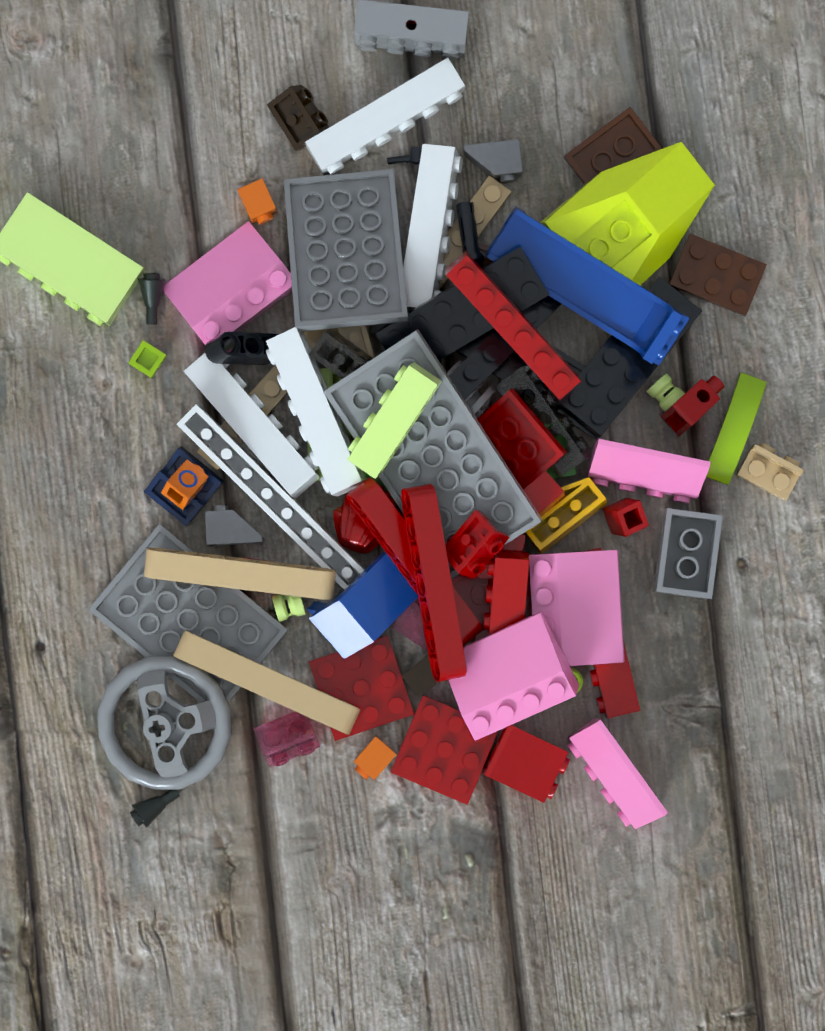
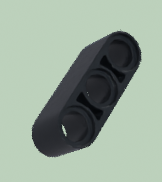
[205,332,279,365]

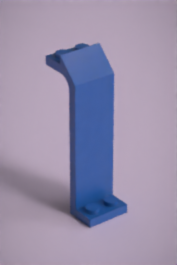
[486,206,690,366]
[307,551,418,659]

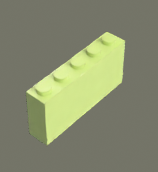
[0,192,146,326]

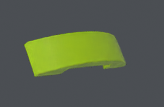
[706,372,767,485]

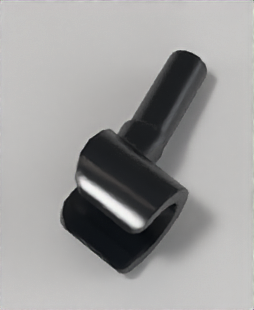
[387,147,422,165]

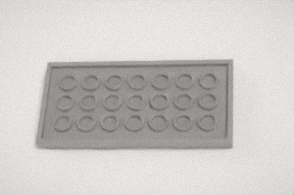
[323,329,543,578]

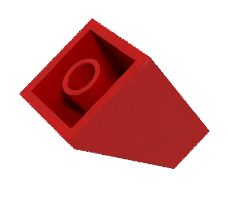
[483,725,570,803]

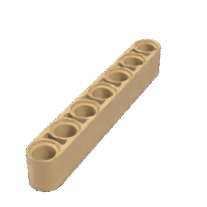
[144,548,336,600]
[173,630,361,735]

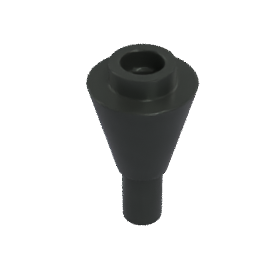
[138,273,166,325]
[130,790,180,828]

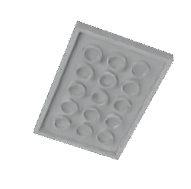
[284,169,408,332]
[88,524,288,703]

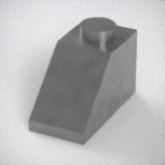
[463,139,523,183]
[205,505,264,546]

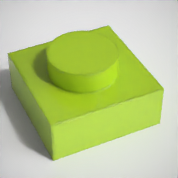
[128,340,167,379]

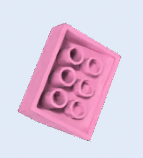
[163,221,292,345]
[586,439,711,504]
[529,550,625,666]
[449,611,579,741]
[567,717,668,829]

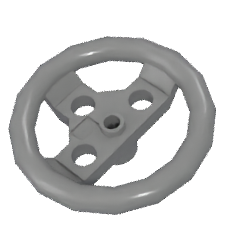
[98,656,231,790]

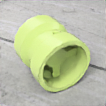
[646,373,685,412]
[272,594,306,622]

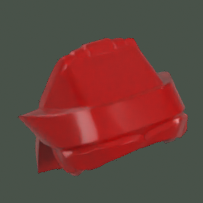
[333,484,397,553]

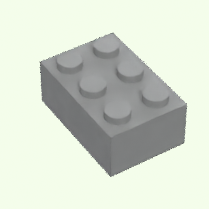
[653,508,723,600]

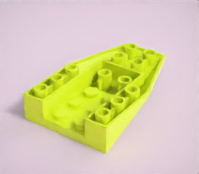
[540,142,715,285]

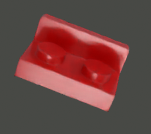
[445,509,509,579]

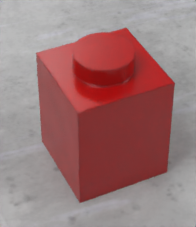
[524,471,565,517]
[602,498,649,537]

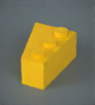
[525,477,607,554]

